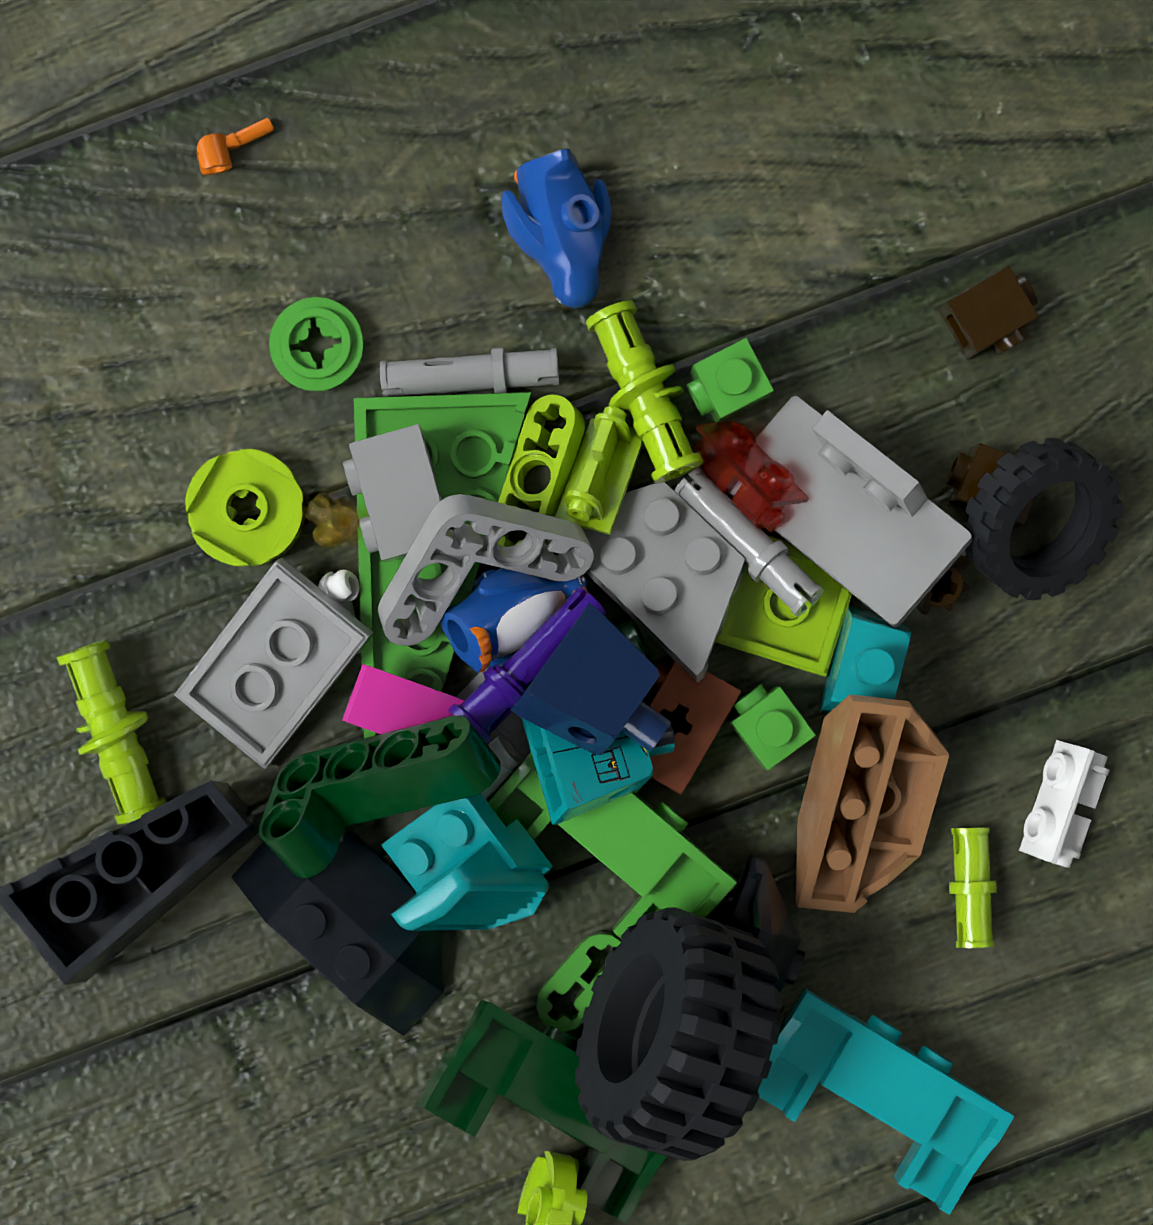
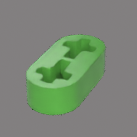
[537,931,621,1032]

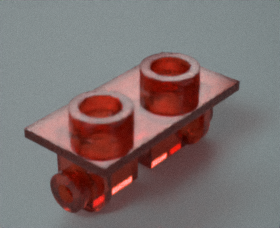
[693,421,809,532]

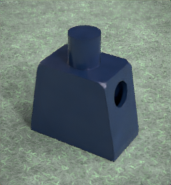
[511,603,671,755]

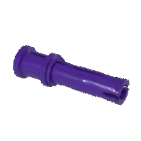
[448,586,607,744]

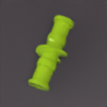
[585,300,704,484]
[56,639,166,825]

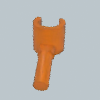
[197,118,274,175]

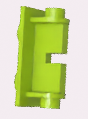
[555,406,644,535]

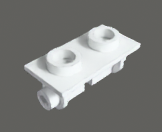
[1019,740,1110,868]

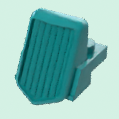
[381,793,553,931]

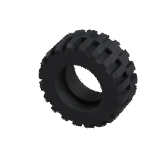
[575,907,781,1161]

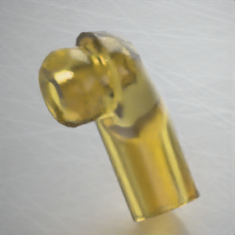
[304,493,359,549]

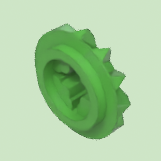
[269,297,364,392]

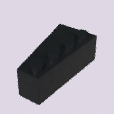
[0,780,260,985]

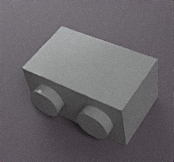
[343,424,451,563]

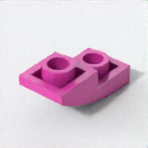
[342,664,464,734]

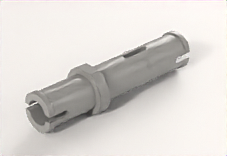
[380,347,560,397]
[674,467,824,617]

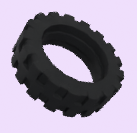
[963,438,1123,601]

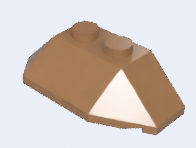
[795,694,950,913]

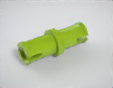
[949,827,997,948]

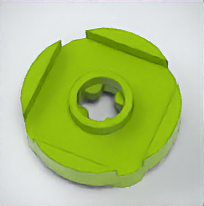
[185,449,305,567]
[517,1151,587,1225]

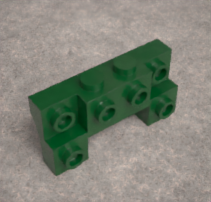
[416,1000,667,1224]

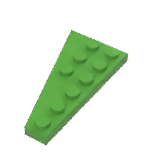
[354,393,531,738]

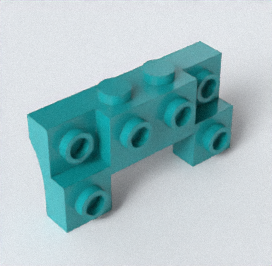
[757,988,1015,1215]

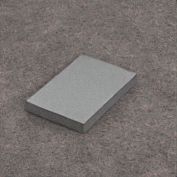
[174,558,374,769]

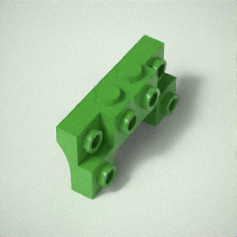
[488,752,737,938]

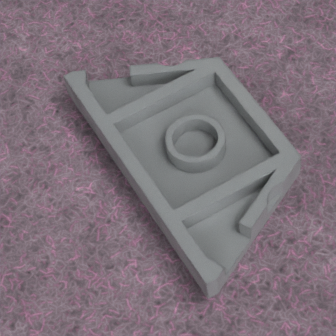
[570,482,746,683]

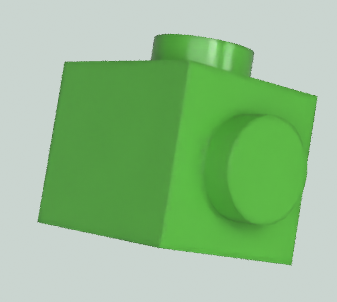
[687,338,774,425]
[728,684,816,771]

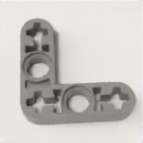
[378,494,594,646]

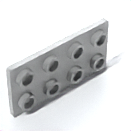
[720,396,973,627]

